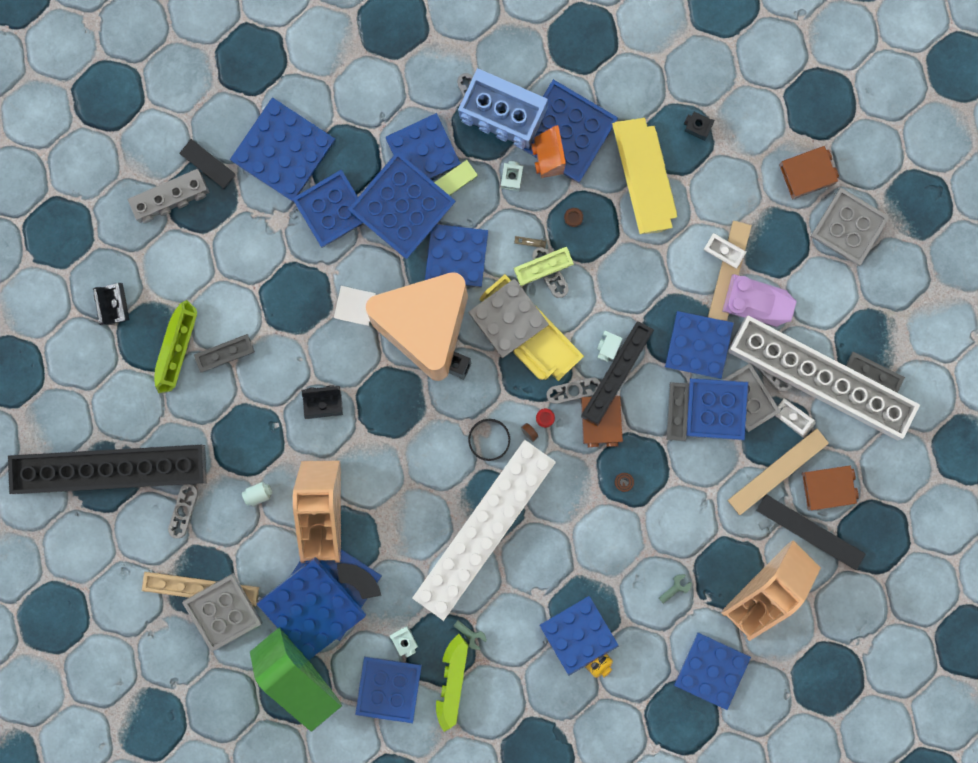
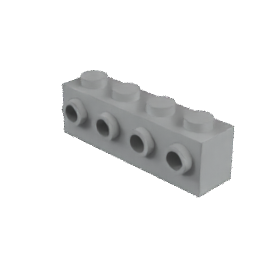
[127,169,210,224]

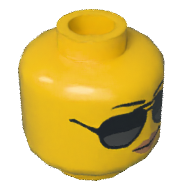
[585,654,613,678]

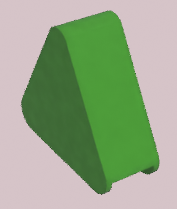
[250,627,342,732]

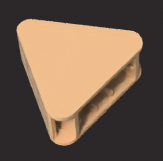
[366,273,468,381]
[293,461,341,563]
[721,540,821,641]

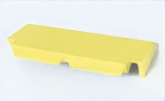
[612,118,677,234]
[479,274,584,381]

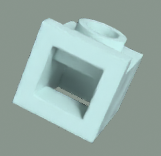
[501,161,523,192]
[597,331,622,362]
[390,626,418,657]

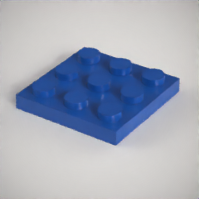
[385,113,461,179]
[292,170,364,248]
[425,224,488,288]
[665,311,734,379]
[687,378,749,440]
[539,596,619,676]
[674,632,751,710]
[355,656,422,724]

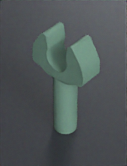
[659,574,692,604]
[453,620,487,650]

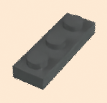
[194,334,255,373]
[845,352,905,393]
[666,382,689,441]

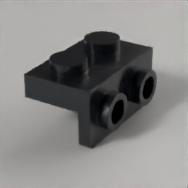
[93,283,130,325]
[301,385,343,419]

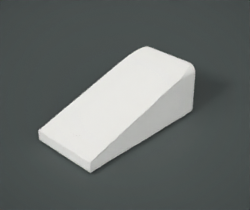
[704,233,746,269]
[775,398,816,438]

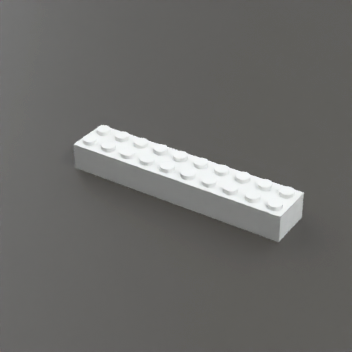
[728,316,920,441]
[412,440,556,621]

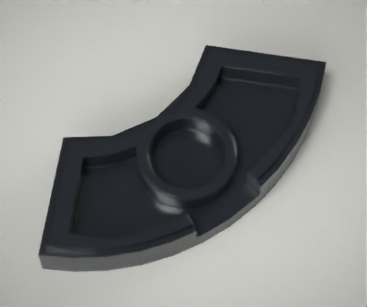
[337,563,382,599]

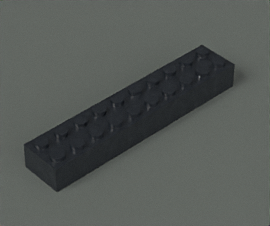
[8,444,207,494]

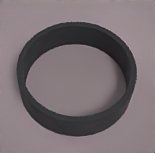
[468,419,510,461]

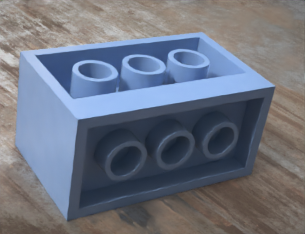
[458,68,548,149]

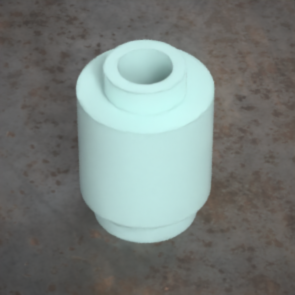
[242,482,272,506]

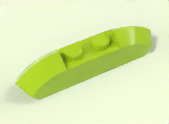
[154,300,197,393]
[436,634,468,732]

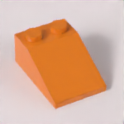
[531,125,566,178]

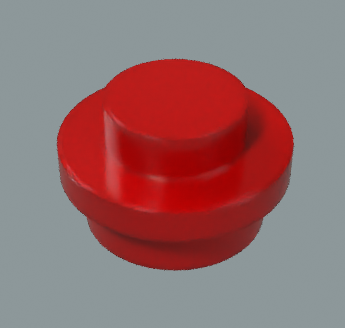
[536,408,555,428]

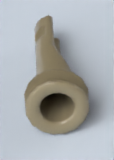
[514,236,547,249]

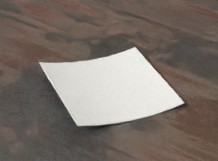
[334,286,376,326]

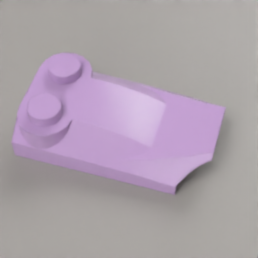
[722,274,797,327]

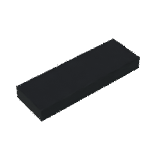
[179,139,236,189]

